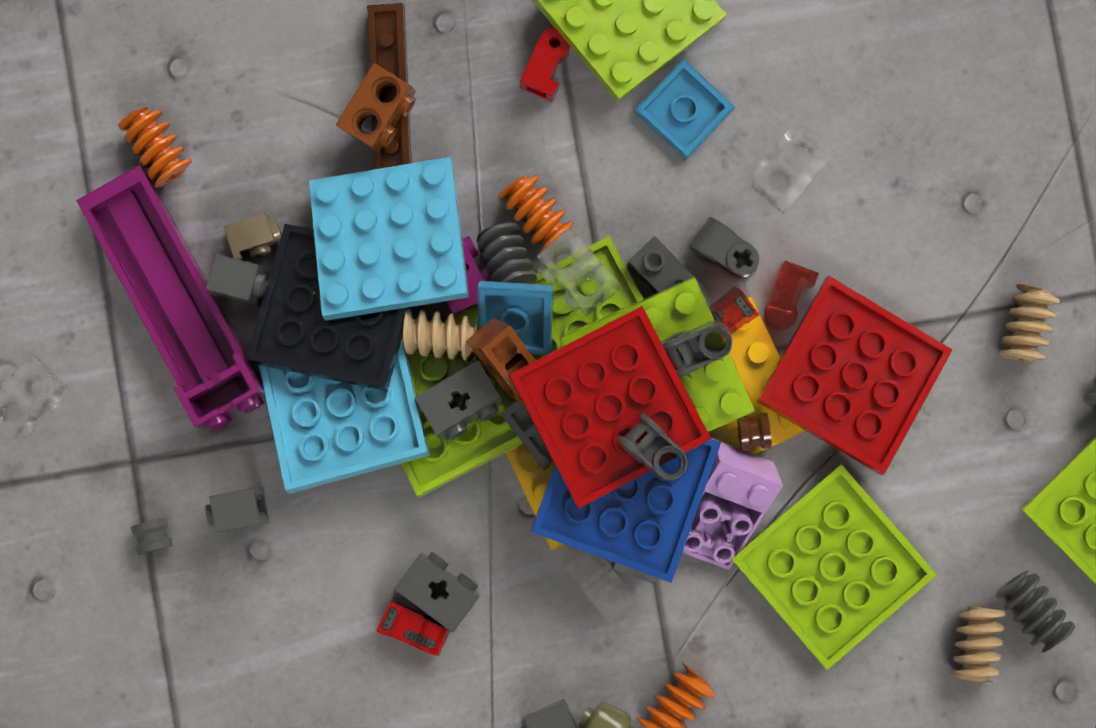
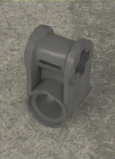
[689,217,759,278]
[661,320,732,377]
[616,412,688,482]

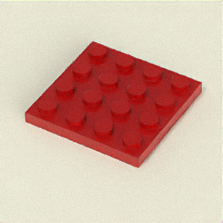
[756,276,953,475]
[508,306,711,509]

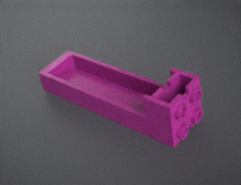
[76,165,265,431]

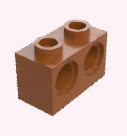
[336,63,416,153]
[466,317,536,404]

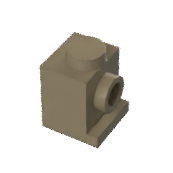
[223,213,282,262]

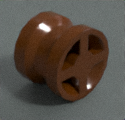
[737,412,772,452]

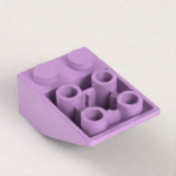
[682,438,783,570]

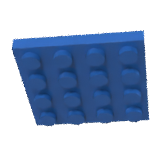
[530,439,721,583]

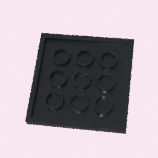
[246,224,410,392]

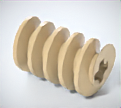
[998,284,1060,364]
[401,308,478,363]
[952,606,1006,684]

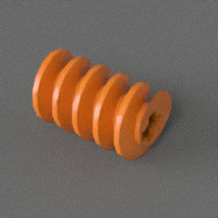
[118,107,192,188]
[498,174,574,255]
[636,662,715,728]

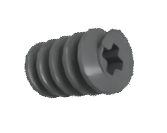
[476,223,538,284]
[995,570,1075,652]

